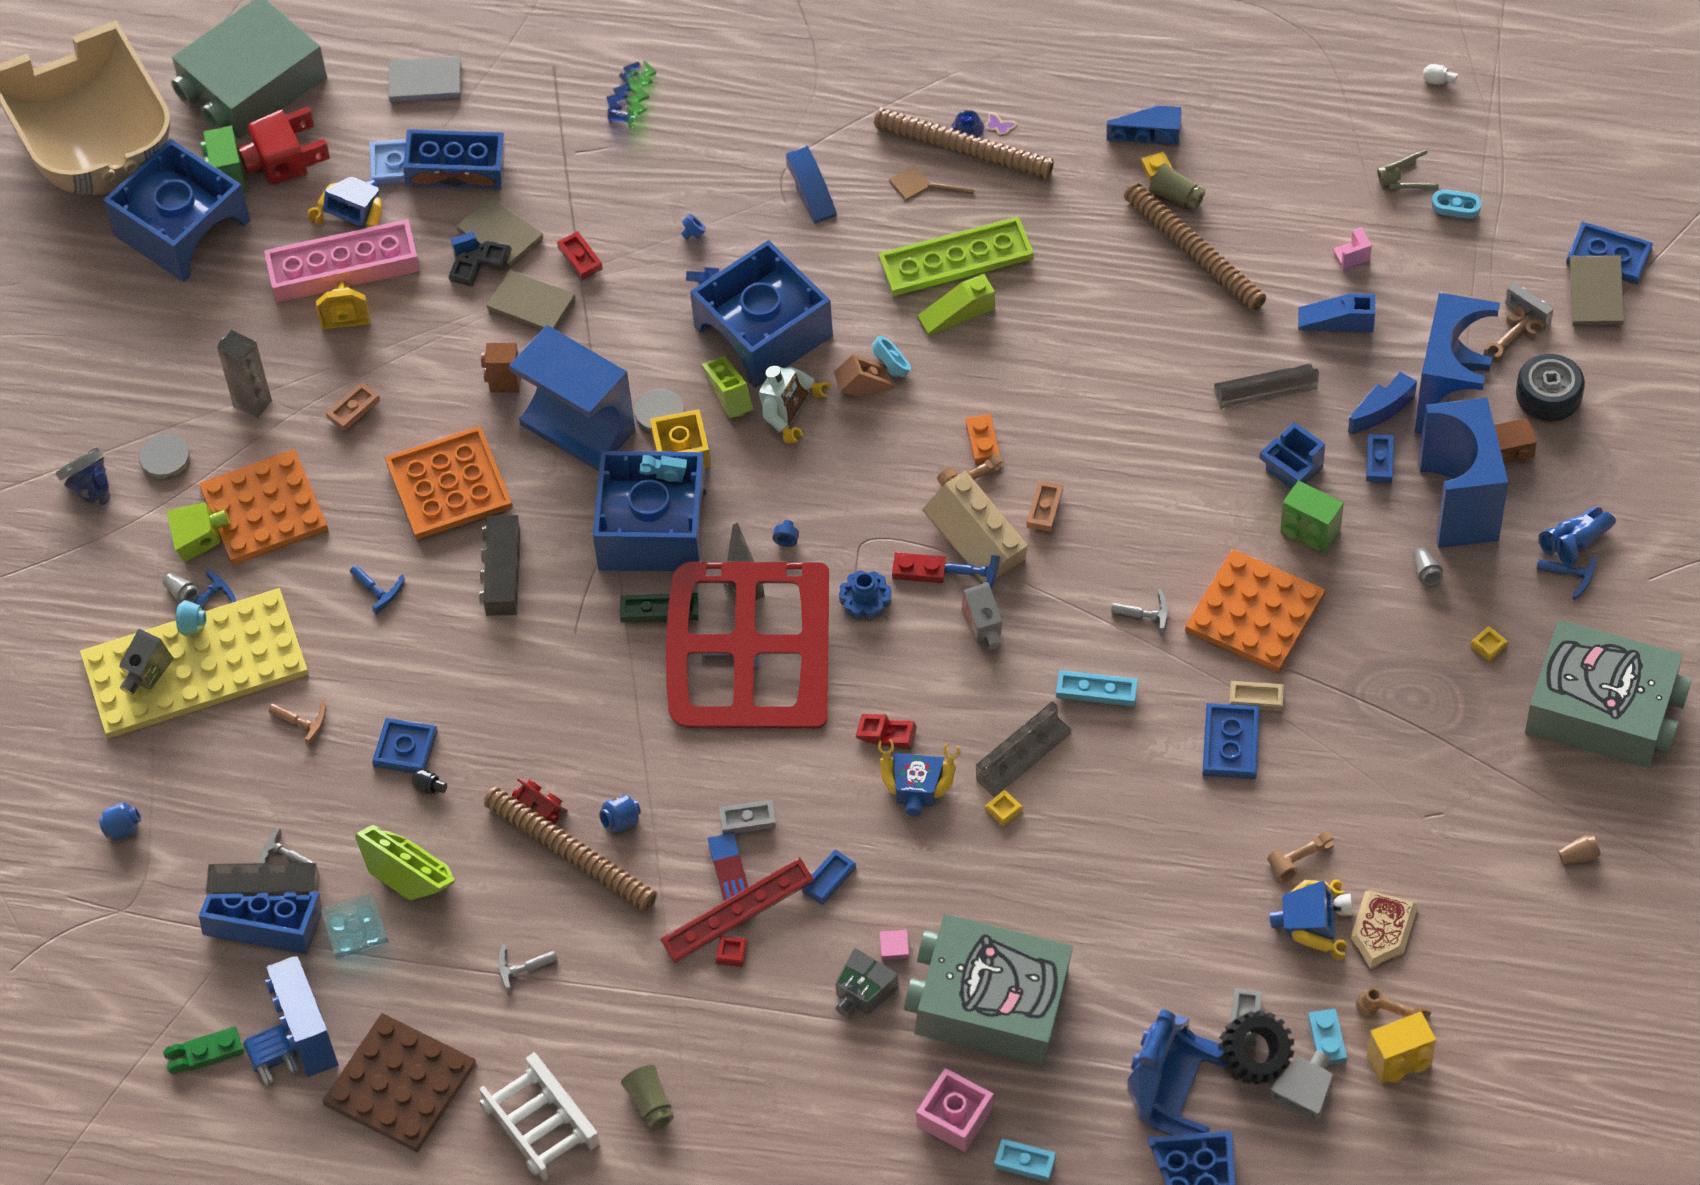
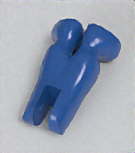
[1538,506,1616,566]

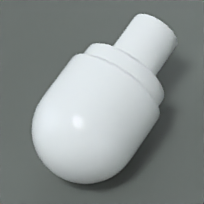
[1423,64,1458,85]

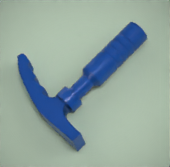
[945,555,1000,589]
[1536,557,1596,600]
[350,565,405,614]
[193,569,236,608]

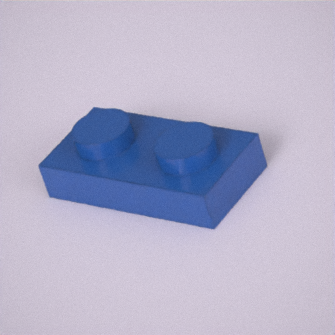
[1366,434,1394,483]

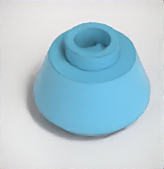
[176,600,207,636]

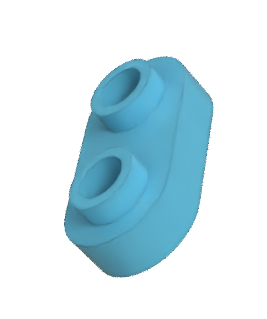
[1432,190,1482,219]
[872,336,911,378]

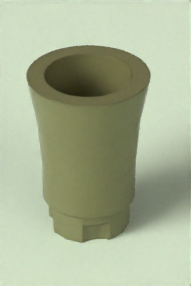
[1149,163,1206,211]
[621,1065,674,1130]

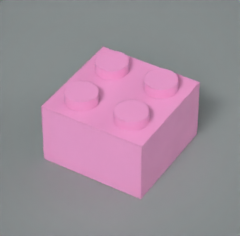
[916,1068,994,1152]

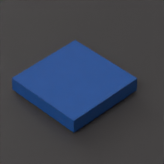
[372,718,438,773]

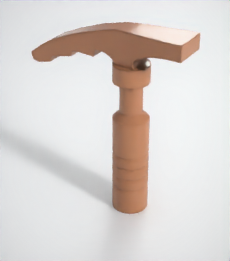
[269,701,326,746]

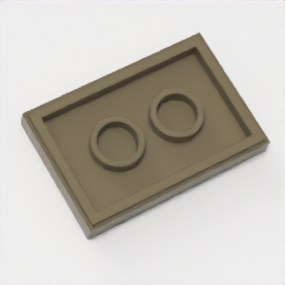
[457,197,543,268]
[1570,255,1624,326]
[487,270,576,331]

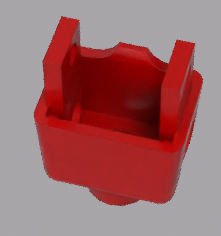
[238,107,330,184]

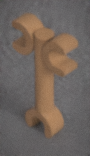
[1483,306,1544,363]

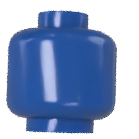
[599,794,641,833]
[99,802,141,841]

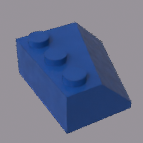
[1147,1131,1237,1185]

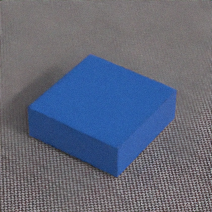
[451,231,478,259]

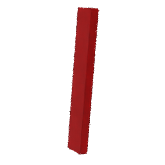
[660,857,814,964]

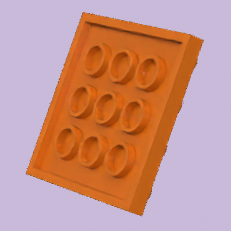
[385,426,513,540]
[199,449,329,565]
[1185,549,1326,673]

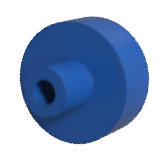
[681,214,707,240]
[772,520,799,547]

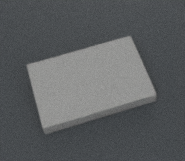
[389,56,461,102]

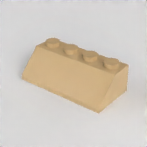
[923,470,1028,584]

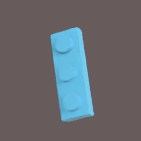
[1056,670,1138,707]

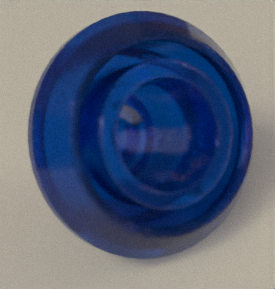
[951,110,984,138]

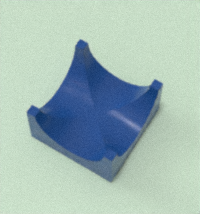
[1414,292,1500,434]

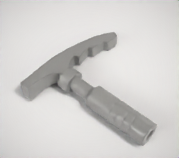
[1111,589,1167,634]
[259,827,317,876]
[499,944,558,994]

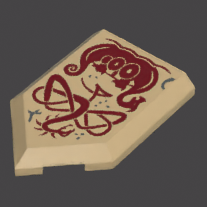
[1351,890,1418,970]

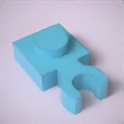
[639,455,687,482]

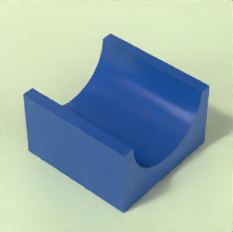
[103,139,251,282]
[690,240,833,388]
[509,325,636,471]
[1418,397,1509,548]
[593,451,707,571]

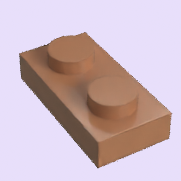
[326,382,380,432]
[1027,480,1063,532]

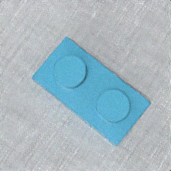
[1308,1009,1347,1065]
[994,1139,1056,1182]

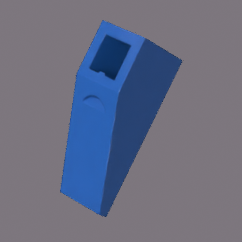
[1107,105,1182,145]
[1298,293,1375,332]

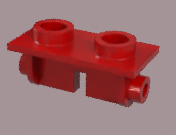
[512,779,568,824]

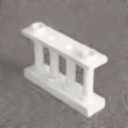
[479,1052,600,1182]

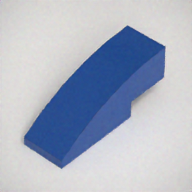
[786,146,837,224]
[1348,372,1417,434]

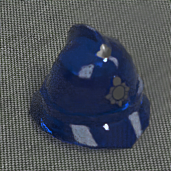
[64,457,110,505]

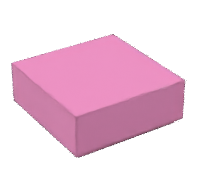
[880,930,909,961]

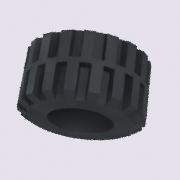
[1218,1010,1295,1085]

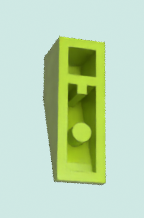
[917,274,995,336]
[702,356,754,418]

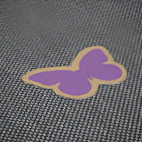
[986,112,1017,135]

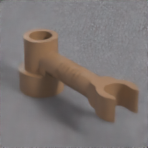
[937,453,1004,486]
[1267,831,1335,883]
[1356,987,1432,1025]

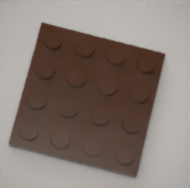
[322,1013,476,1153]

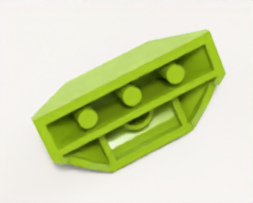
[355,825,455,900]

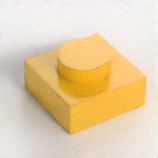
[1141,151,1173,182]

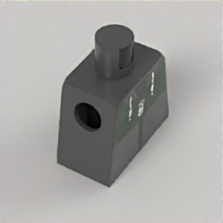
[119,629,174,696]
[835,948,899,1017]

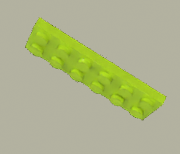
[878,216,1034,296]

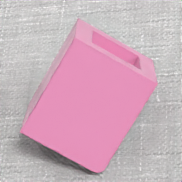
[1334,228,1372,270]

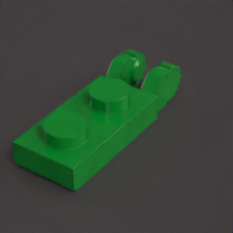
[163,1026,244,1074]

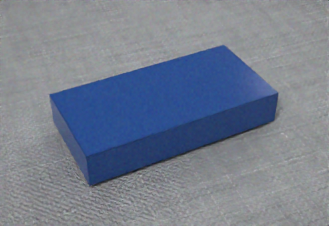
[802,849,856,905]

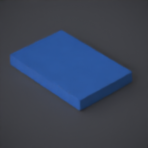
[1566,221,1653,284]
[1202,703,1260,779]

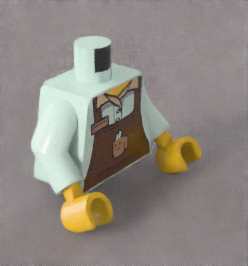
[759,366,831,444]

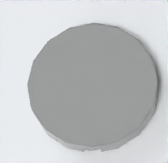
[635,389,685,433]
[139,434,190,480]
[55,447,103,481]

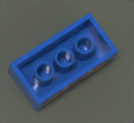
[403,129,505,189]

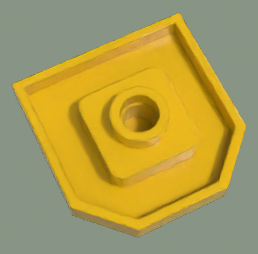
[316,280,371,330]

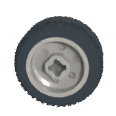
[1516,353,1585,421]

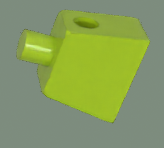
[167,502,231,562]

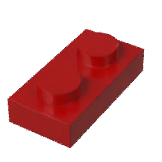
[557,231,603,280]
[892,552,946,583]

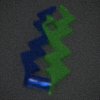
[606,61,656,127]

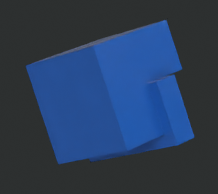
[1259,422,1325,489]

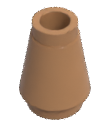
[1558,834,1601,865]

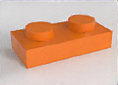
[966,414,1000,464]

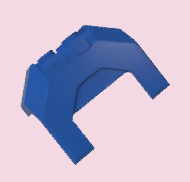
[1127,1009,1227,1135]

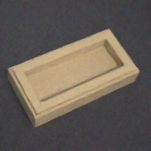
[1229,681,1284,712]

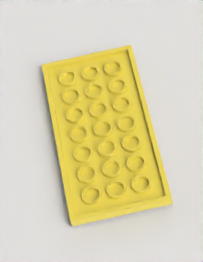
[80,588,309,739]

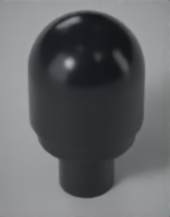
[411,770,448,794]

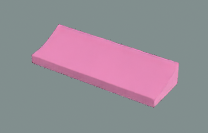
[264,219,420,303]

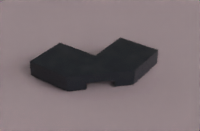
[448,240,512,286]

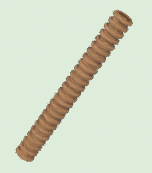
[874,107,1054,180]
[1124,182,1266,311]
[484,786,657,912]

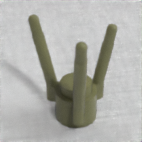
[1377,150,1439,190]

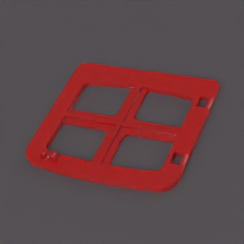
[666,562,829,729]

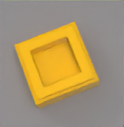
[1470,626,1508,662]
[985,790,1023,827]

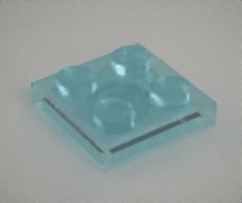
[321,893,388,959]

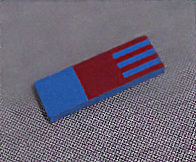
[707,832,748,901]

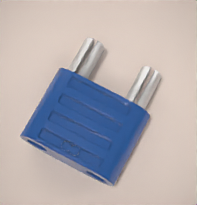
[243,1025,299,1085]

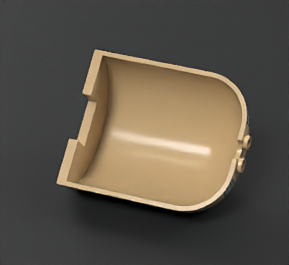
[0,21,170,196]

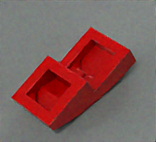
[856,714,917,749]

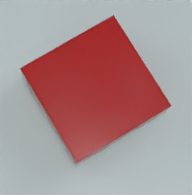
[716,935,748,967]

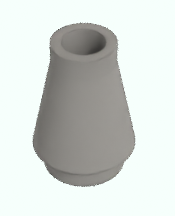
[1413,547,1443,586]
[163,573,199,604]

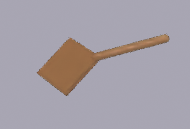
[889,165,975,200]

